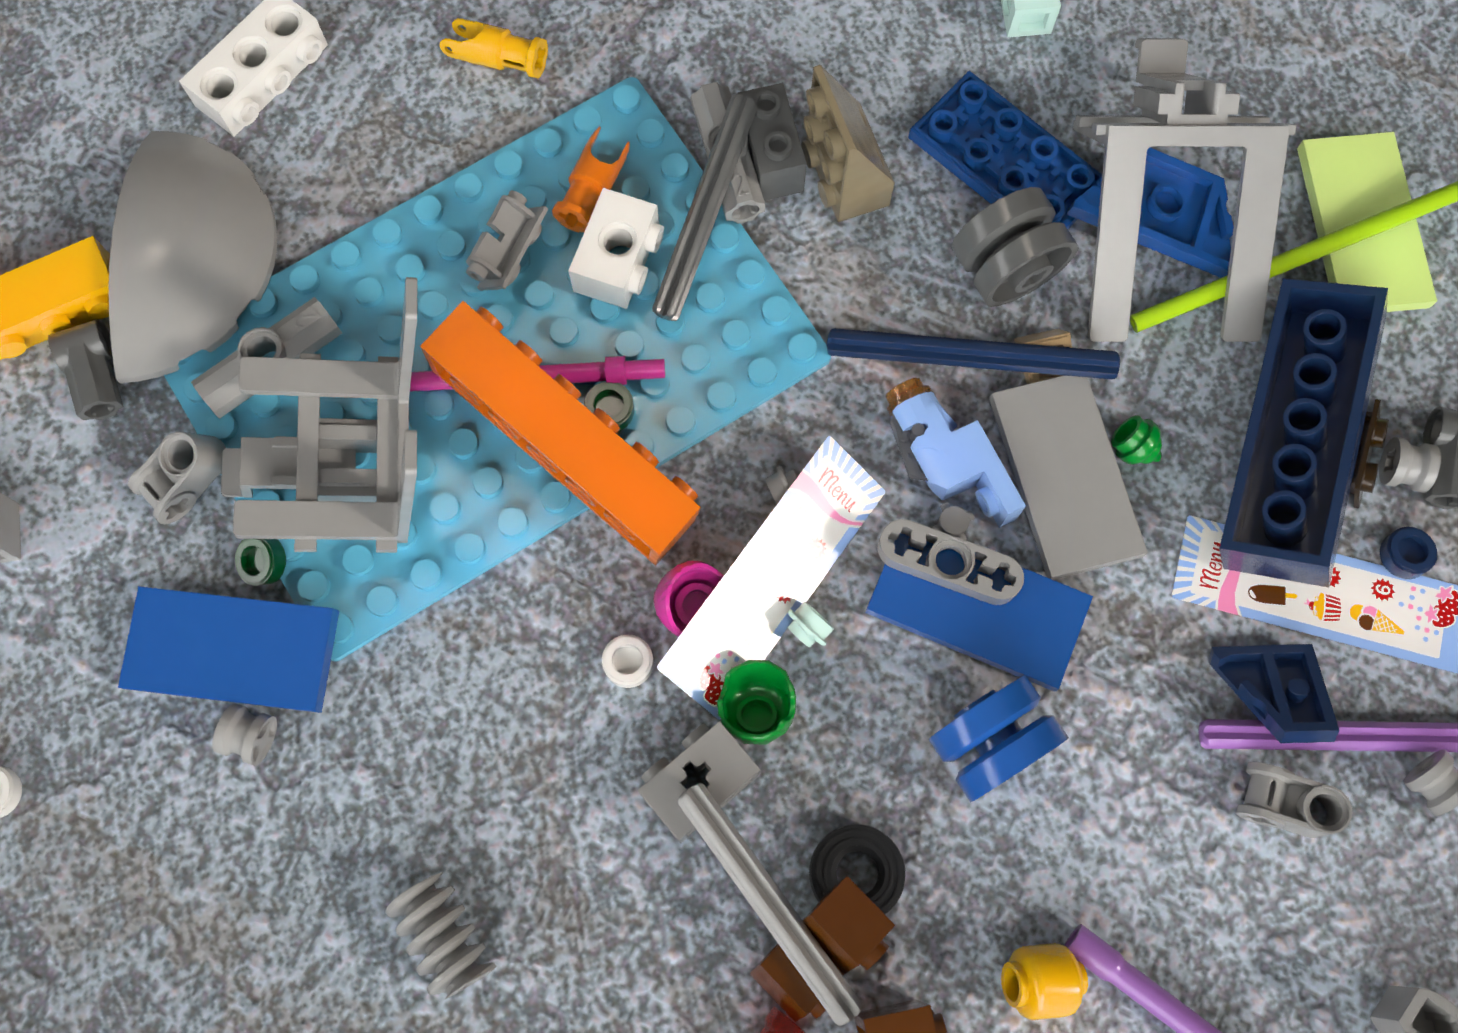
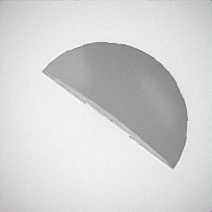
[108,131,277,383]

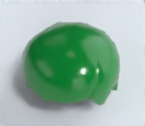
[717,659,796,745]

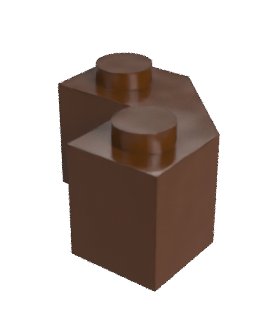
[749,876,895,1022]

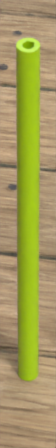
[1130,181,1458,333]

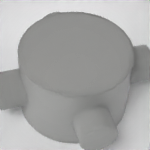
[932,502,974,540]

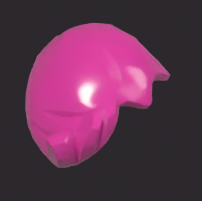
[653,560,724,637]

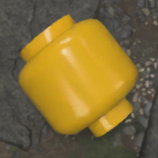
[1001,943,1088,1020]

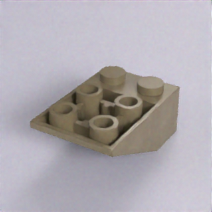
[801,65,895,222]

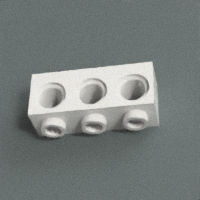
[179,0,328,137]

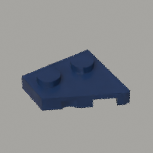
[1208,644,1340,743]

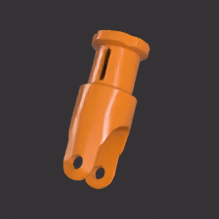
[552,126,630,233]

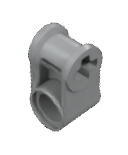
[128,432,226,525]
[1236,762,1352,838]

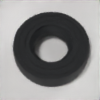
[809,824,906,914]

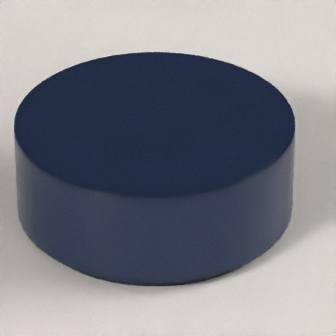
[1380,527,1437,579]

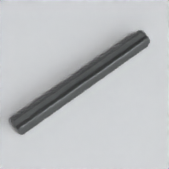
[652,94,757,321]

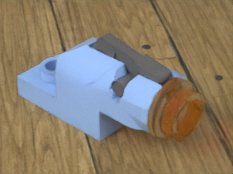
[885,378,1026,528]

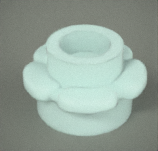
[788,601,834,648]

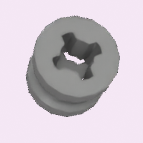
[1379,437,1441,493]
[212,703,277,766]
[1403,749,1458,816]

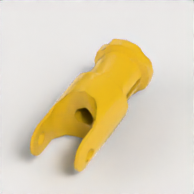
[440,18,548,79]

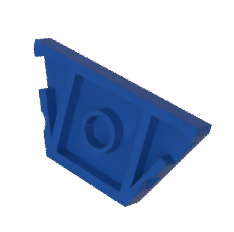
[1066,147,1234,278]

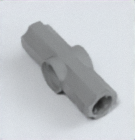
[690,82,765,224]
[191,297,342,419]

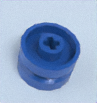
[928,675,1069,803]

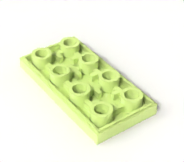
[1297,132,1437,312]

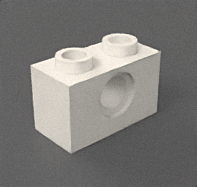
[568,188,664,309]

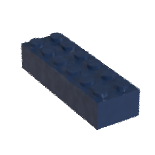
[1219,278,1388,588]

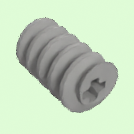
[385,872,497,1000]

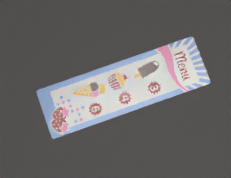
[657,436,885,720]
[1172,515,1458,674]

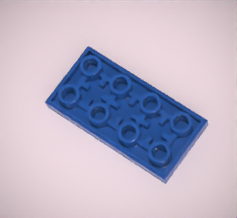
[908,70,1102,229]
[865,533,1093,692]
[118,586,339,713]

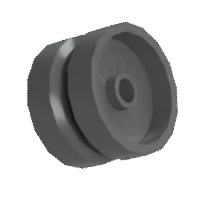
[951,187,1079,307]

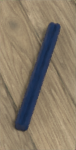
[827,328,1120,380]

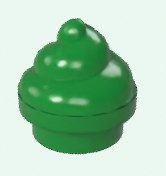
[1111,415,1162,465]

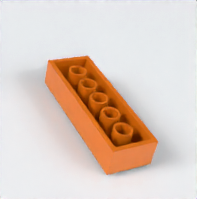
[420,301,701,566]

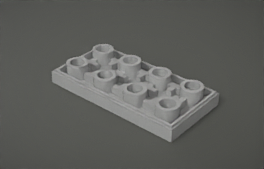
[989,376,1148,580]

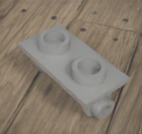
[466,190,548,291]

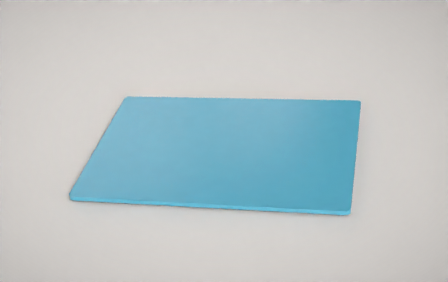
[164,77,831,662]

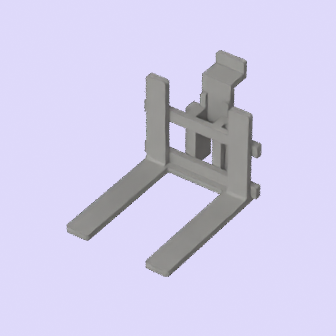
[1073,38,1296,342]
[221,277,418,553]

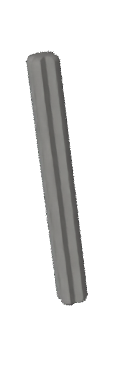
[678,783,863,1026]

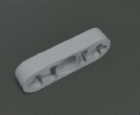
[878,519,1024,605]

